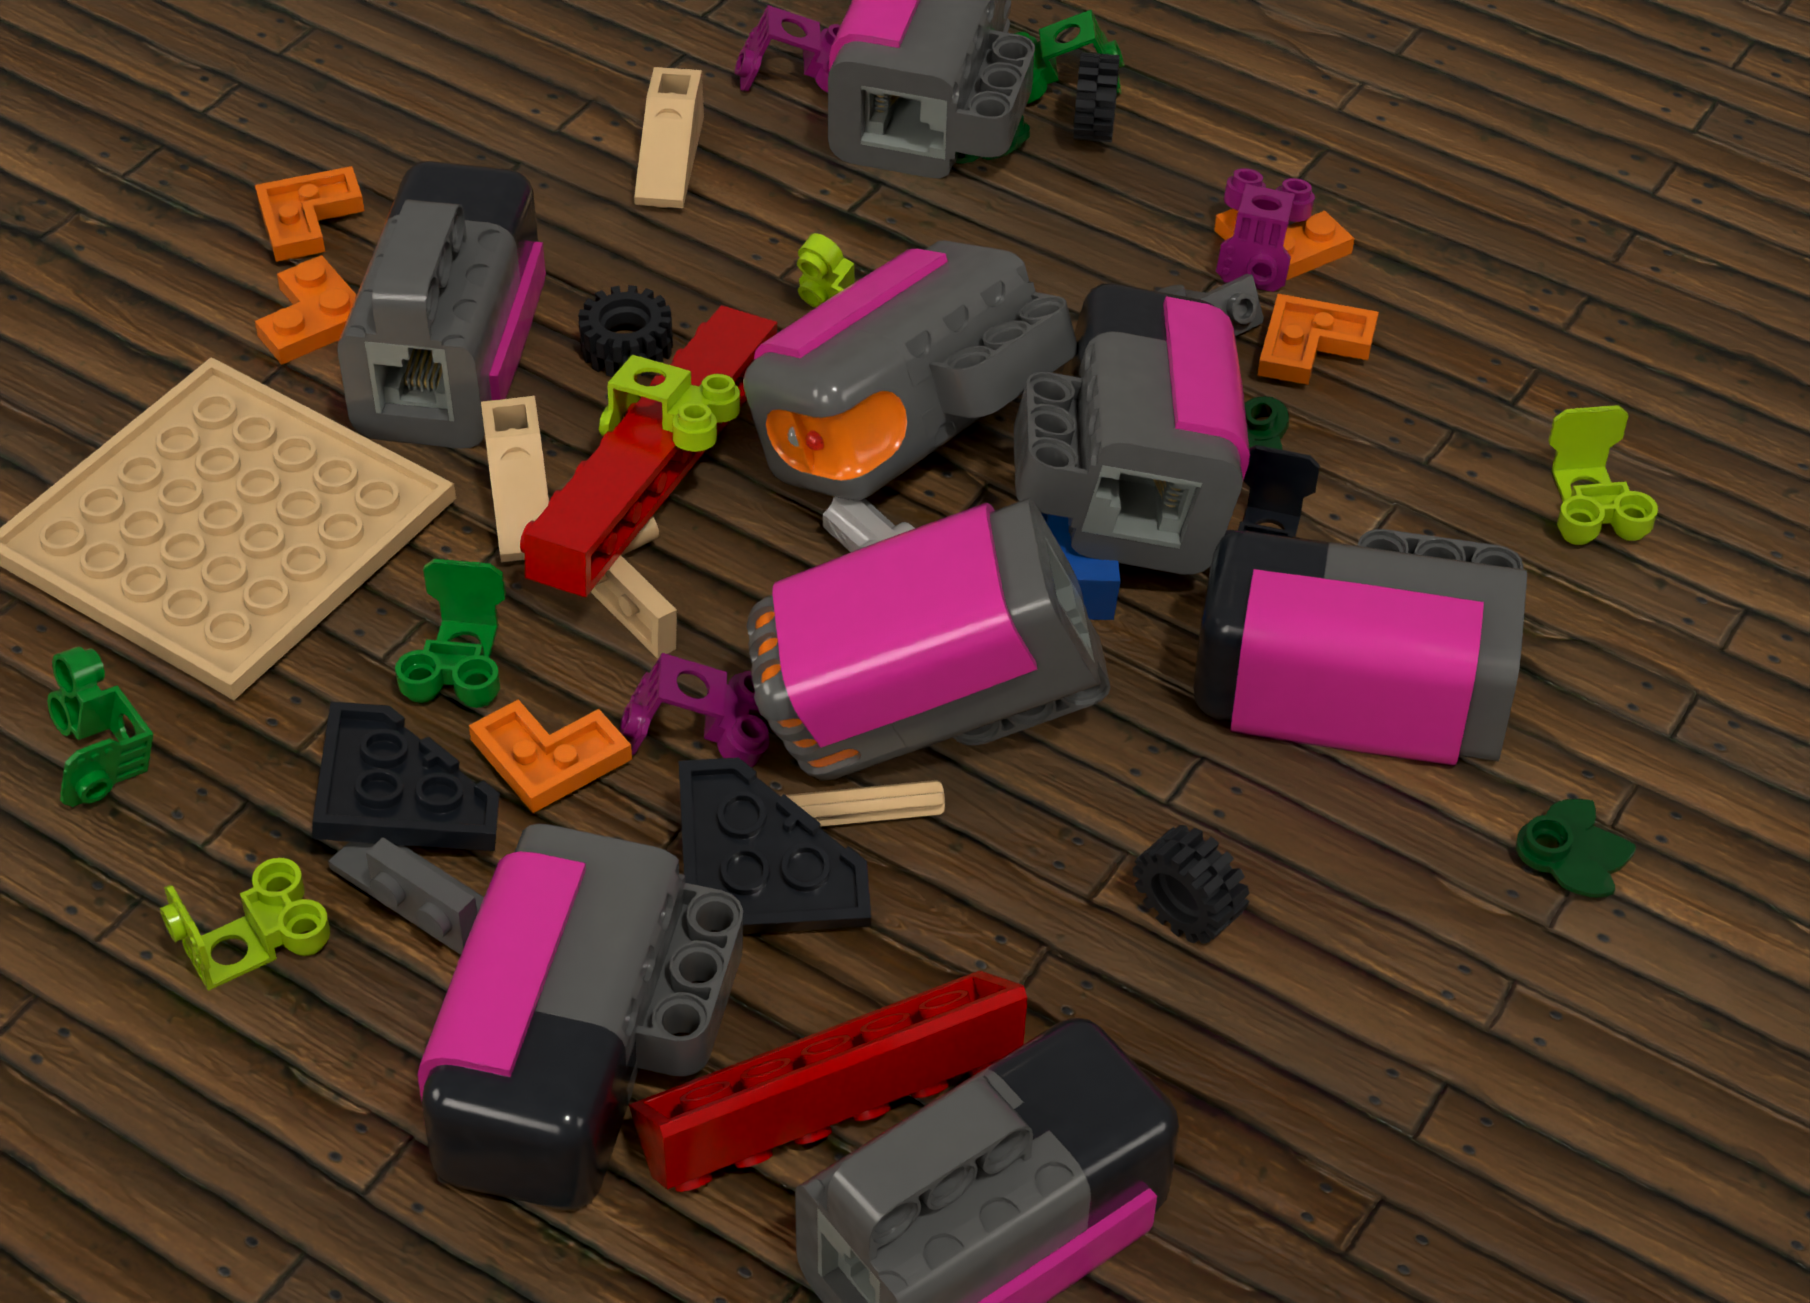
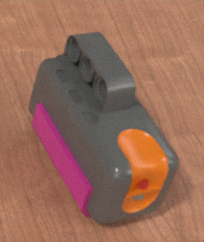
[743,240,1077,500]

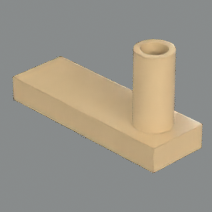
[591,516,677,659]

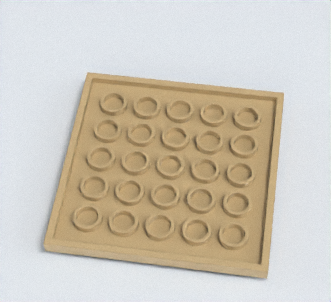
[0,357,456,700]

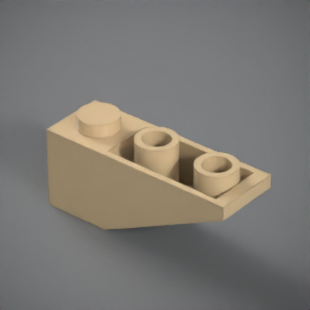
[634,67,704,208]
[481,396,549,562]

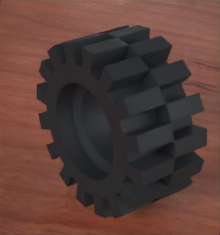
[1073,52,1120,143]
[578,285,673,377]
[1133,825,1249,944]

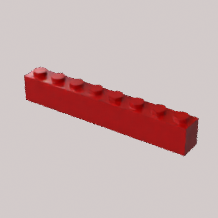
[520,305,778,598]

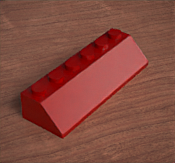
[629,970,1027,1192]

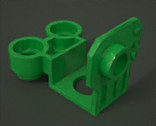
[1014,9,1124,104]
[395,559,506,708]
[47,646,154,807]

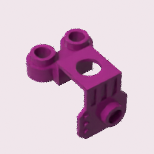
[735,5,841,93]
[1216,168,1315,292]
[619,653,769,767]

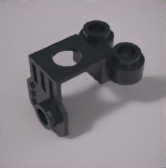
[1225,445,1320,537]

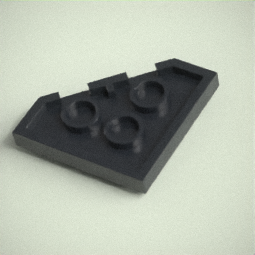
[312,701,500,851]
[679,757,871,934]

